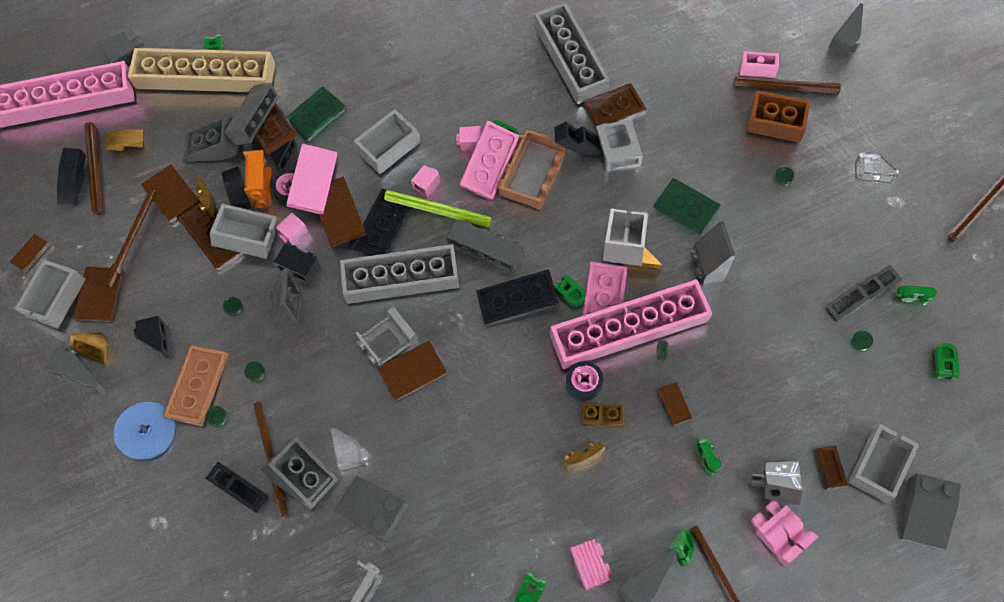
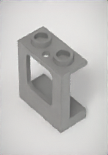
[596,119,643,172]
[355,306,418,366]
[334,561,383,602]

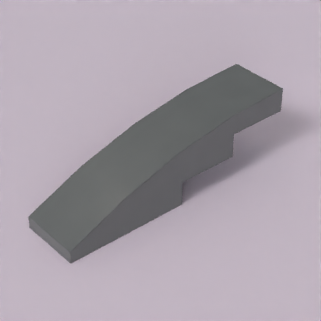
[825,265,903,321]

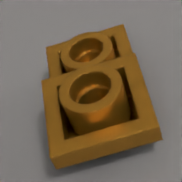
[105,129,143,151]
[194,176,215,218]
[582,403,625,426]
[564,440,605,470]

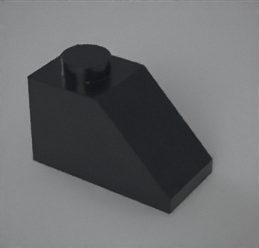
[270,139,297,173]
[134,316,169,358]

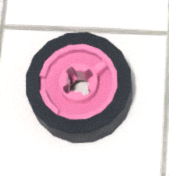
[271,170,295,205]
[566,361,604,401]

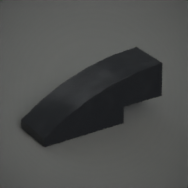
[554,122,604,157]
[57,148,86,206]
[221,166,253,210]
[205,462,269,513]

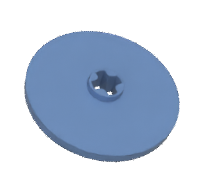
[113,402,176,460]

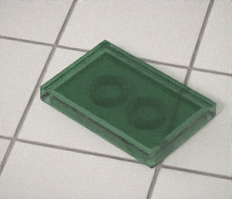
[286,86,347,142]
[653,178,721,235]

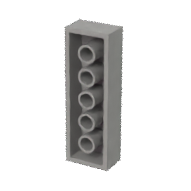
[534,2,610,105]
[340,244,460,304]

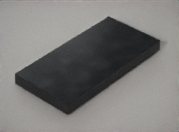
[350,188,413,257]
[476,269,559,327]

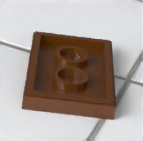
[584,83,647,126]
[141,164,200,223]
[73,267,124,323]
[377,341,448,402]

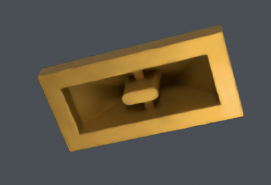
[623,247,662,271]
[70,332,107,364]

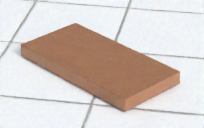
[163,345,229,426]

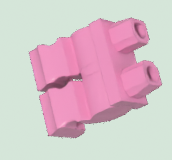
[751,500,819,567]

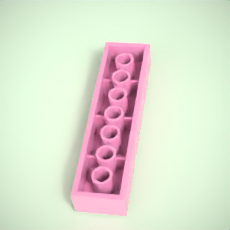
[0,61,134,128]
[549,279,713,369]

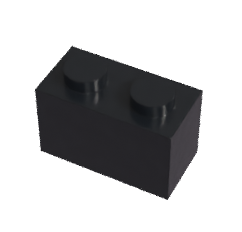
[273,244,321,284]

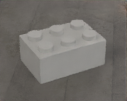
[354,109,420,174]
[210,204,277,259]
[603,209,648,266]
[14,259,86,329]
[848,424,920,503]

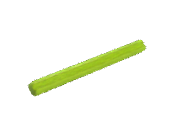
[384,190,491,227]

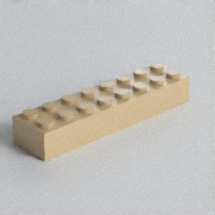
[128,48,275,92]

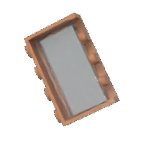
[498,129,567,211]

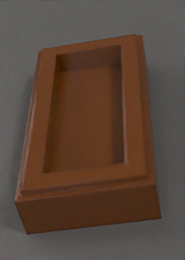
[10,234,50,273]
[658,382,693,427]
[814,445,848,490]

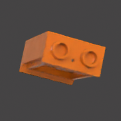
[243,150,272,208]

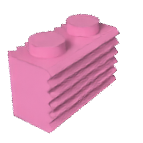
[739,51,779,78]
[570,539,612,591]

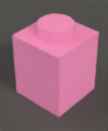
[456,126,481,152]
[411,165,440,198]
[276,213,308,245]

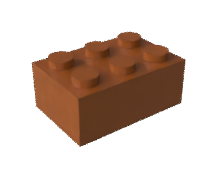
[746,90,811,143]

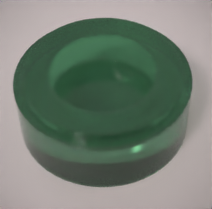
[774,167,794,186]
[222,297,243,317]
[851,331,873,351]
[656,340,668,361]
[244,361,265,382]
[206,406,228,427]

